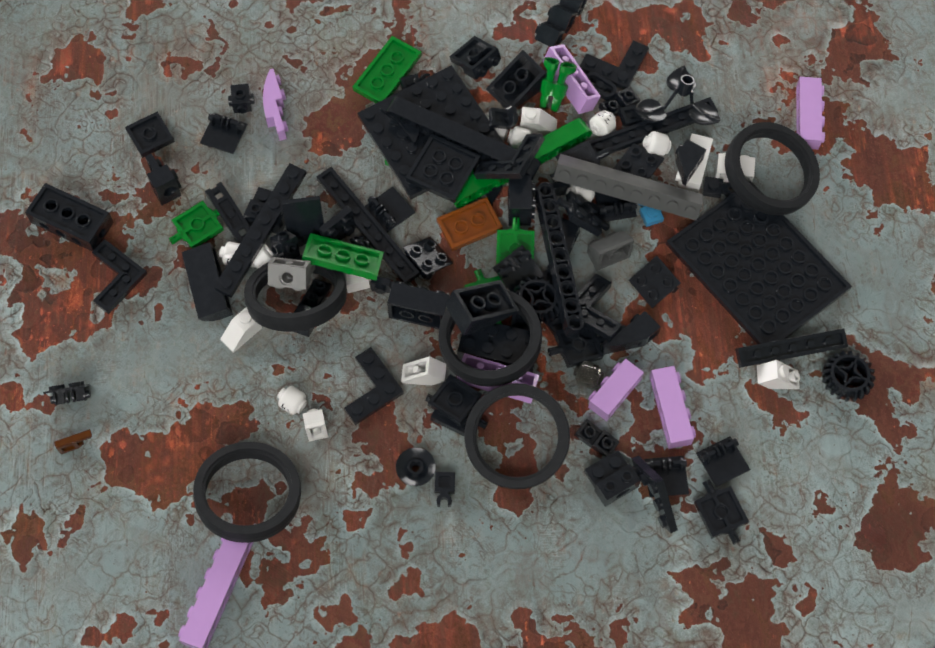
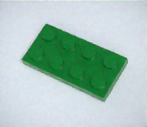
[352,36,422,103]
[302,233,384,281]

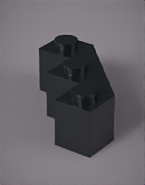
[535,0,587,47]

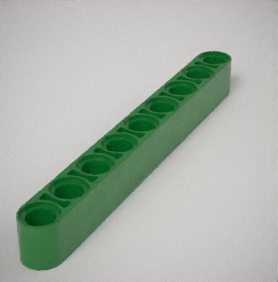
[453,118,592,208]

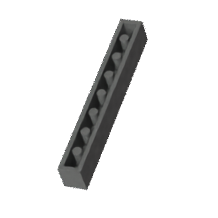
[553,154,703,221]

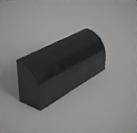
[182,242,233,321]

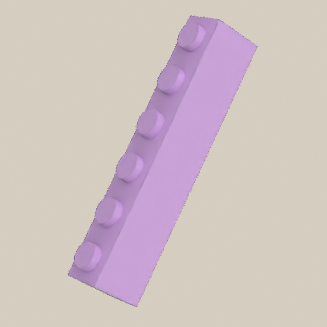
[178,538,254,648]

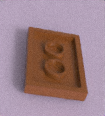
[436,197,503,252]

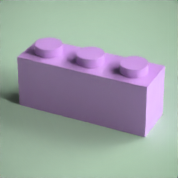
[588,359,644,421]

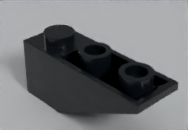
[294,278,332,337]
[602,311,661,355]

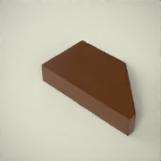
[54,429,92,454]

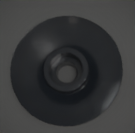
[396,447,436,486]

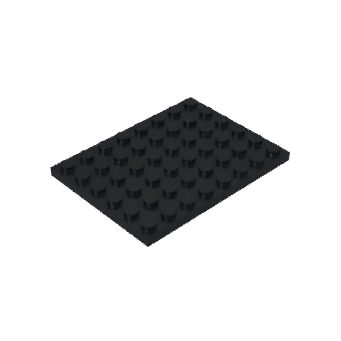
[666,181,852,344]

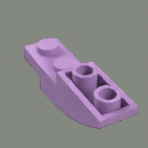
[263,69,288,141]

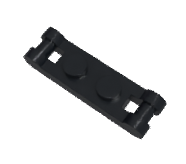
[205,182,250,243]

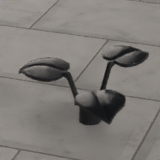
[635,66,720,125]

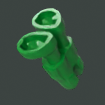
[540,57,577,112]

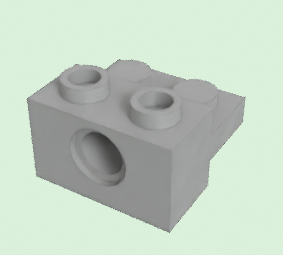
[268,257,315,291]

